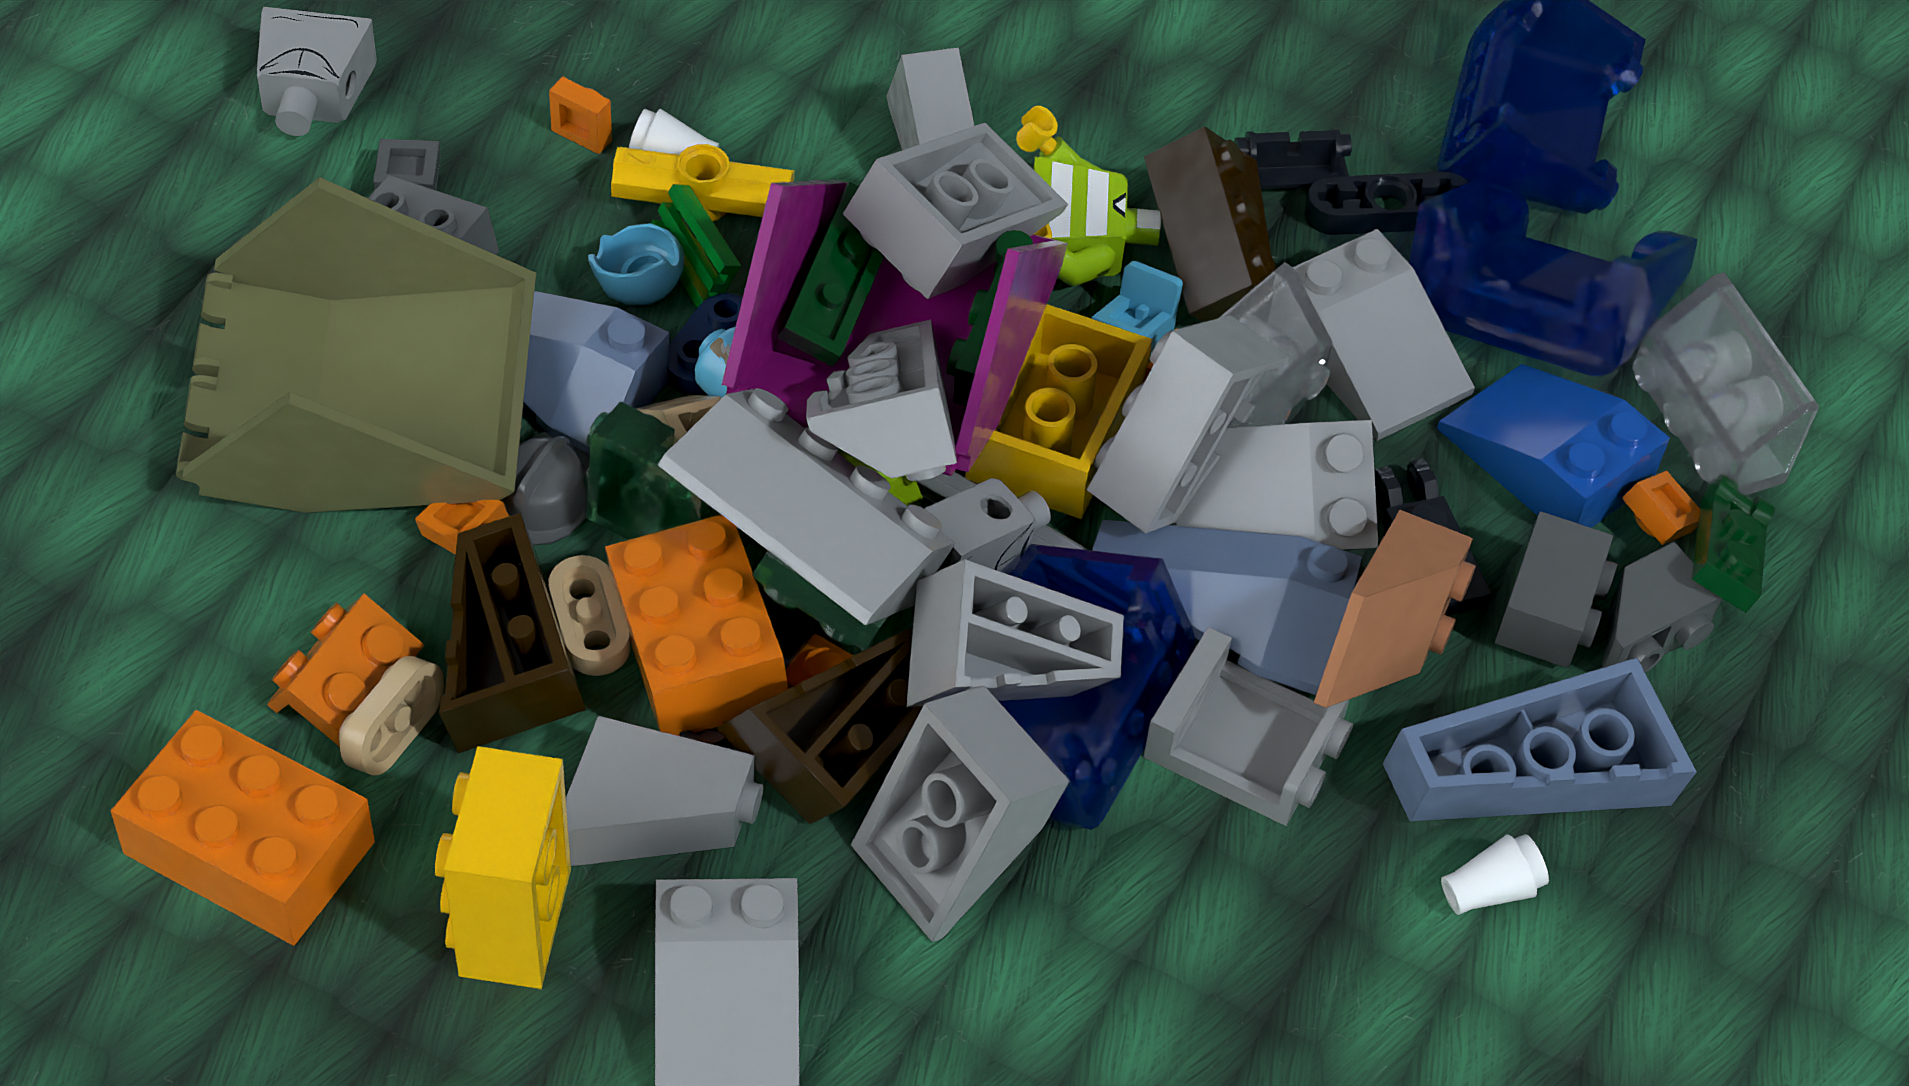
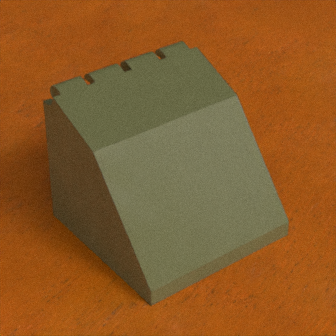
[176,177,536,513]

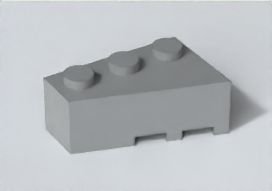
[907,559,1124,707]

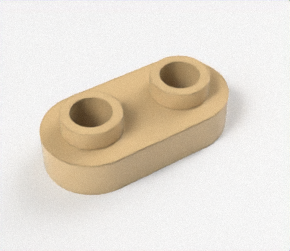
[549,555,630,676]
[339,656,444,775]

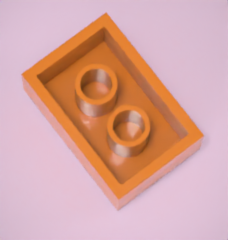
[605,515,788,736]
[111,710,375,946]

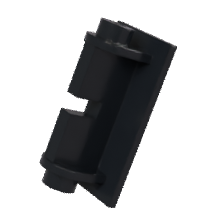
[1234,128,1352,189]

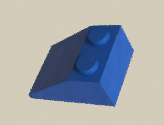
[1437,364,1670,528]

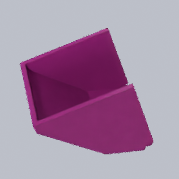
[721,179,1068,476]

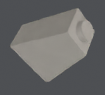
[886,48,974,150]
[566,716,763,866]

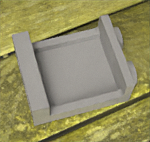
[1144,627,1353,826]

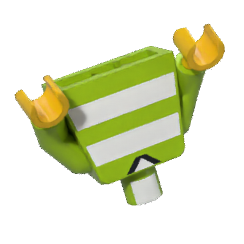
[1016,106,1161,286]

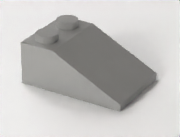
[843,123,1068,299]
[1271,229,1475,441]
[1174,420,1378,550]
[851,685,1069,942]
[655,878,799,1086]

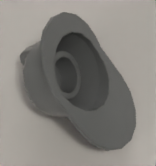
[500,431,615,546]

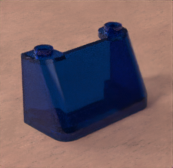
[1437,0,1646,214]
[1409,178,1698,377]
[998,544,1195,830]

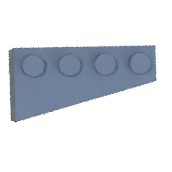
[1383,658,1696,821]

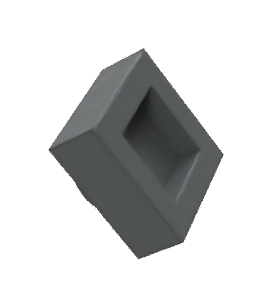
[373,139,441,191]

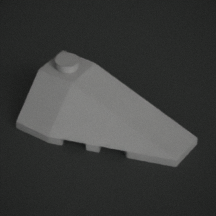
[806,319,957,481]

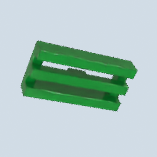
[651,184,741,308]

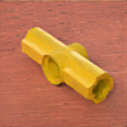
[611,144,794,221]

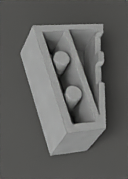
[1087,315,1290,534]

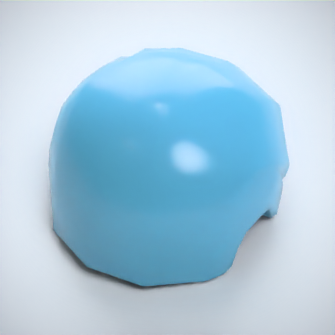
[588,223,684,306]

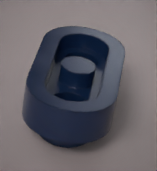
[668,294,743,395]

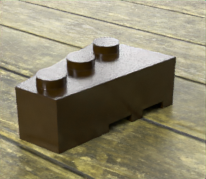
[1144,126,1278,322]

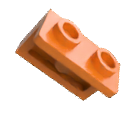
[266,594,425,747]

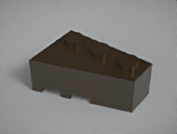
[439,512,586,754]
[717,626,923,824]

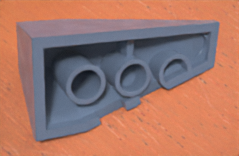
[523,291,669,460]
[1086,520,1362,695]

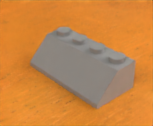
[658,388,955,625]

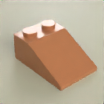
[1313,510,1476,708]

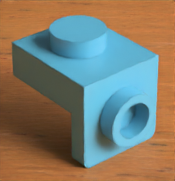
[1092,261,1183,350]

